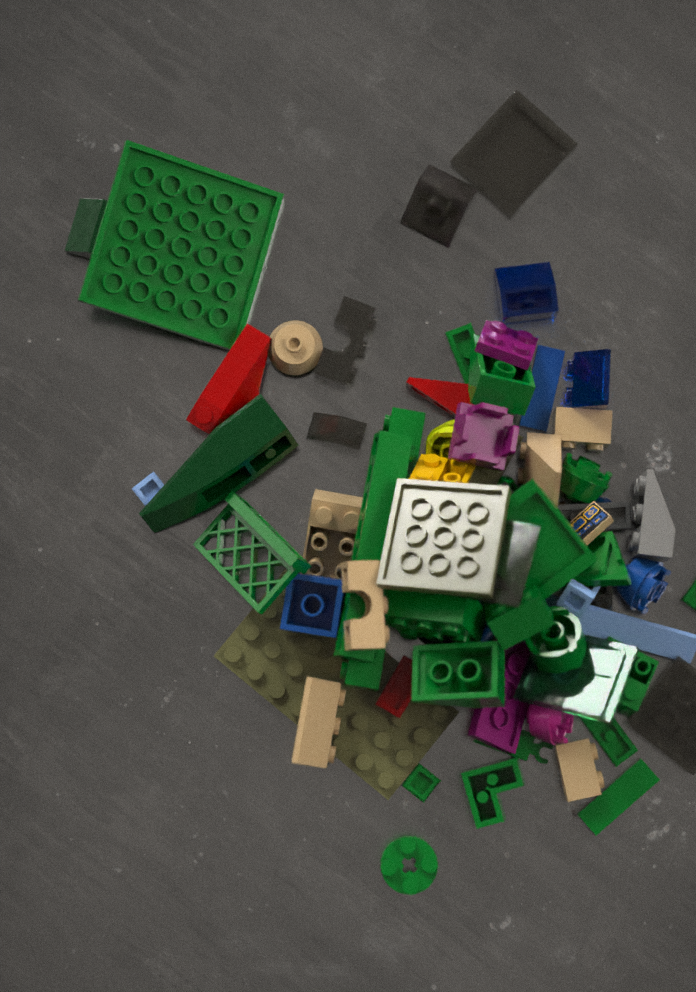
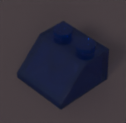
[565,349,611,410]

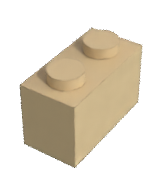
[553,407,613,452]
[553,738,605,802]

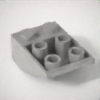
[628,469,675,562]

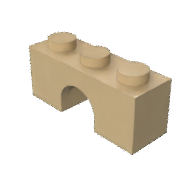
[341,560,389,651]

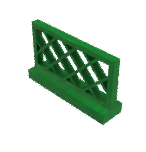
[193,491,311,614]

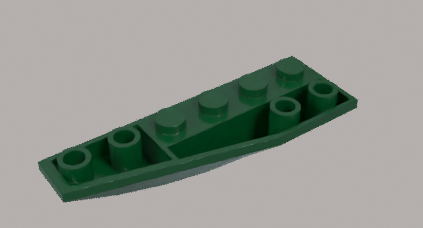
[139,394,299,533]

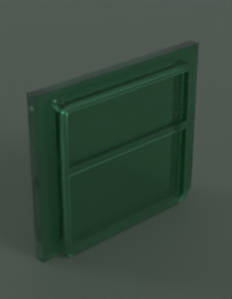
[513,635,639,724]

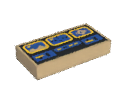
[570,501,614,545]

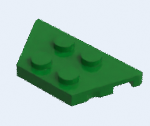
[564,531,631,587]

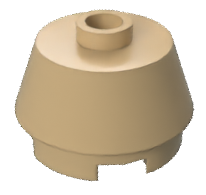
[268,320,323,375]

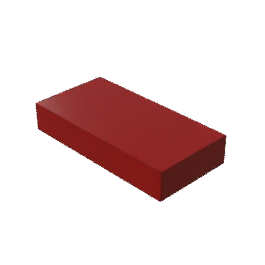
[376,655,413,718]

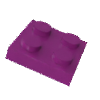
[475,320,539,370]

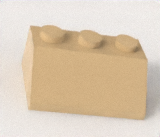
[291,677,346,768]

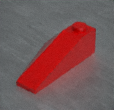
[186,323,272,434]

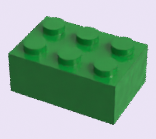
[384,589,486,643]

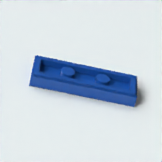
[519,345,565,433]

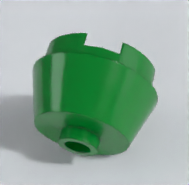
[560,453,613,503]

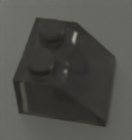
[400,164,478,247]

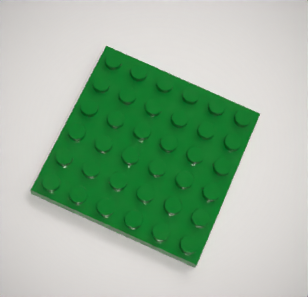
[77,140,284,350]

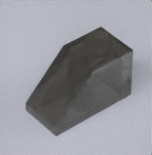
[306,412,367,454]

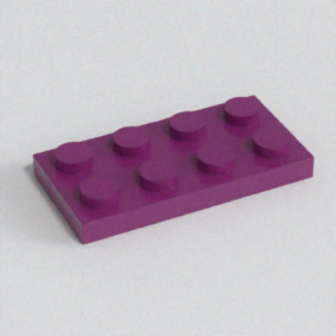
[468,636,538,754]

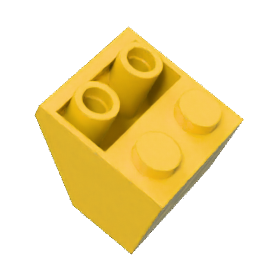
[409,454,476,483]

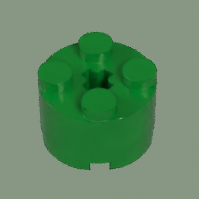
[525,606,587,673]
[380,835,438,895]

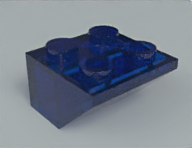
[494,262,559,323]

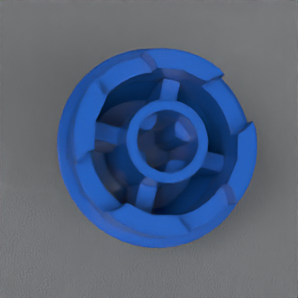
[617,557,671,614]

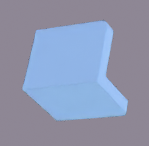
[556,579,601,619]

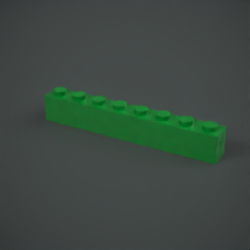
[334,430,415,663]

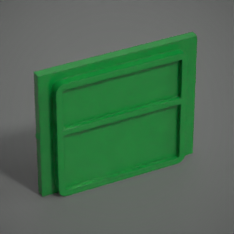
[497,478,597,599]

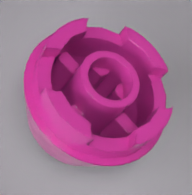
[527,689,574,746]

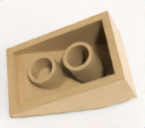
[517,432,561,508]

